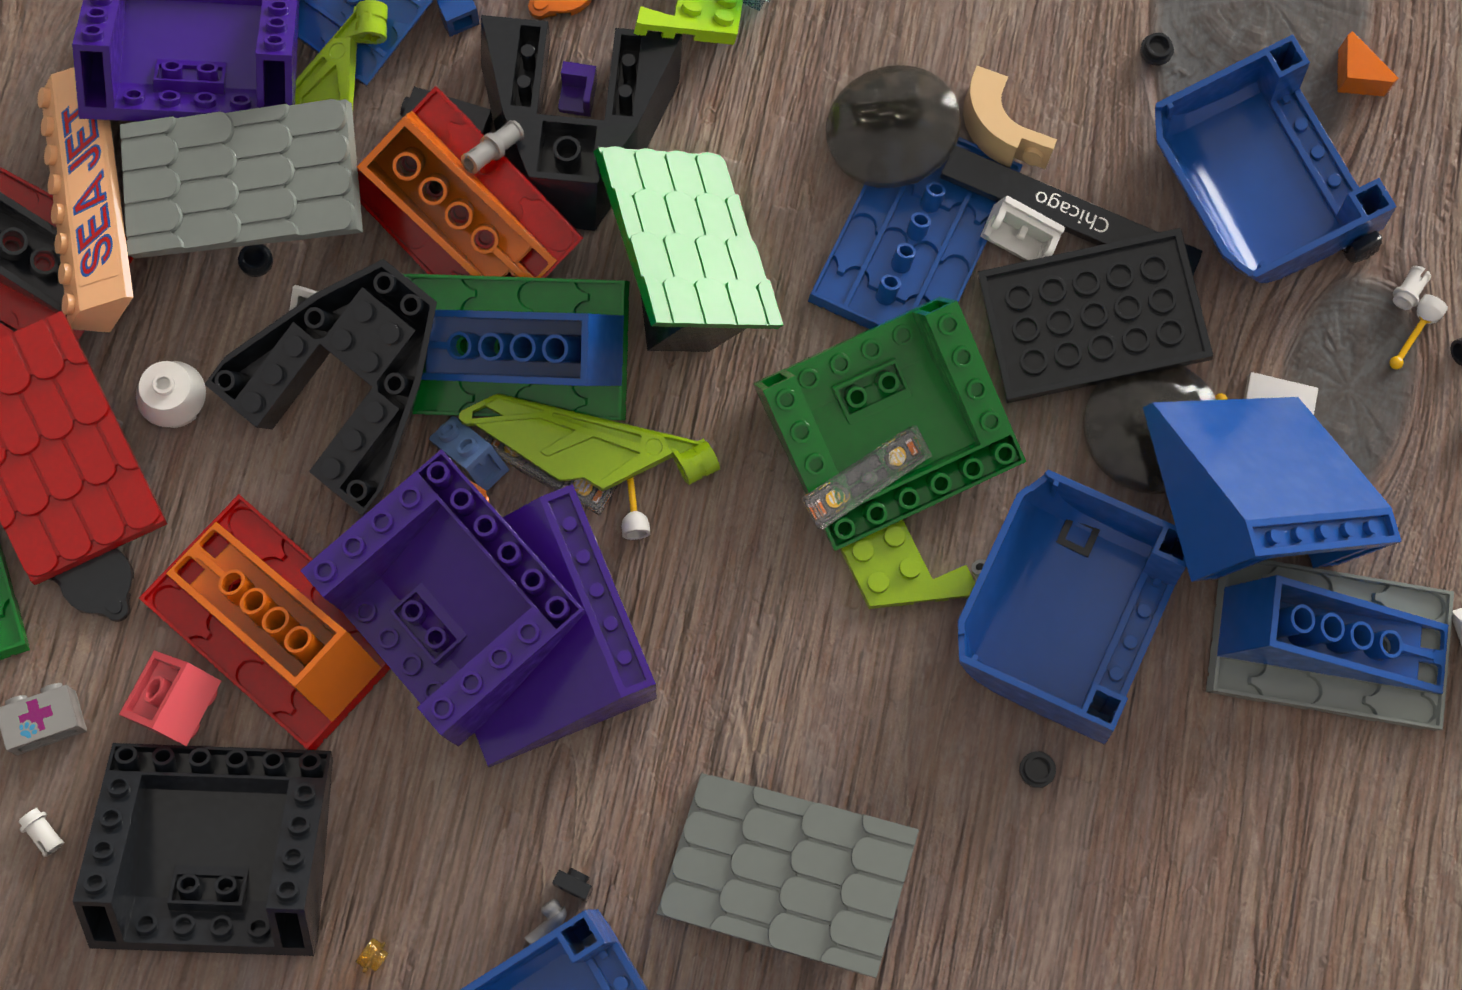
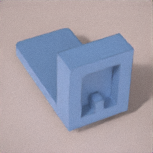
[429,416,509,491]

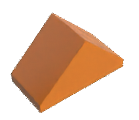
[1337,31,1399,97]

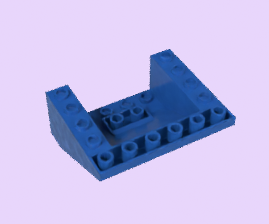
[1143,397,1402,582]

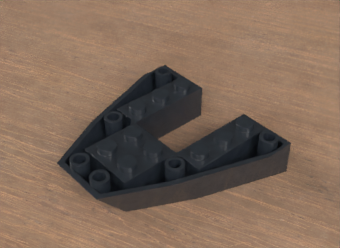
[481,15,682,231]
[205,259,437,516]

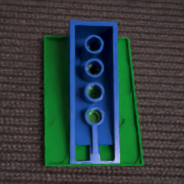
[403,274,630,420]

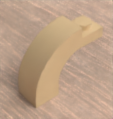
[963,66,1057,169]

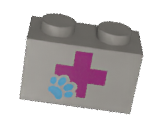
[0,683,87,755]

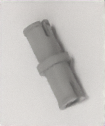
[461,120,524,174]

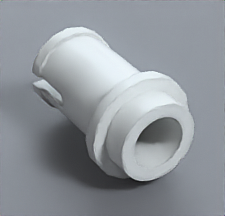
[1393,266,1431,310]
[18,808,64,857]

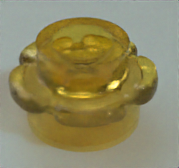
[355,937,389,973]

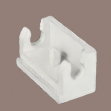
[980,196,1065,261]

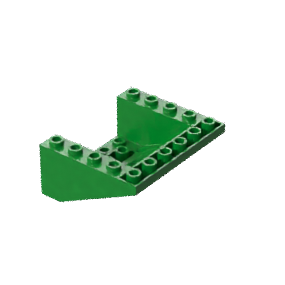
[753,297,1026,551]

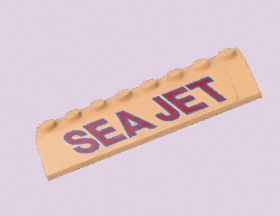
[38,67,133,333]

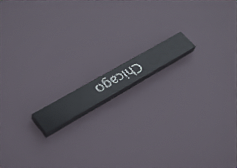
[940,145,1203,276]

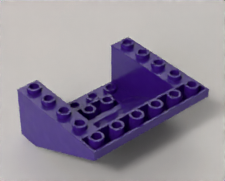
[72,0,300,121]
[300,449,586,747]
[475,484,657,767]

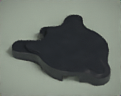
[48,547,134,622]

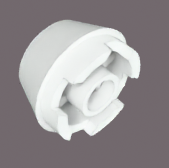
[136,361,206,428]

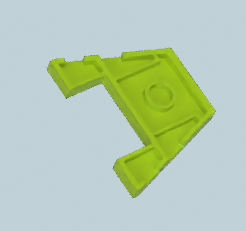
[633,0,743,45]
[840,520,975,609]

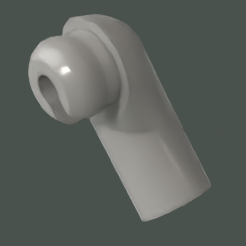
[524,899,567,945]

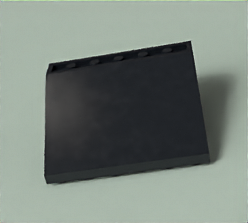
[72,743,333,956]

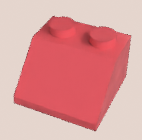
[119,650,222,746]

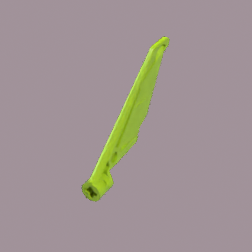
[295,0,388,109]
[459,393,720,491]

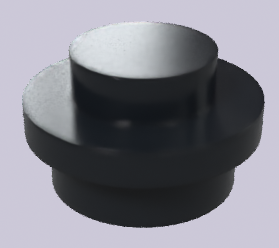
[1140,33,1174,66]
[238,244,273,277]
[1019,751,1056,788]

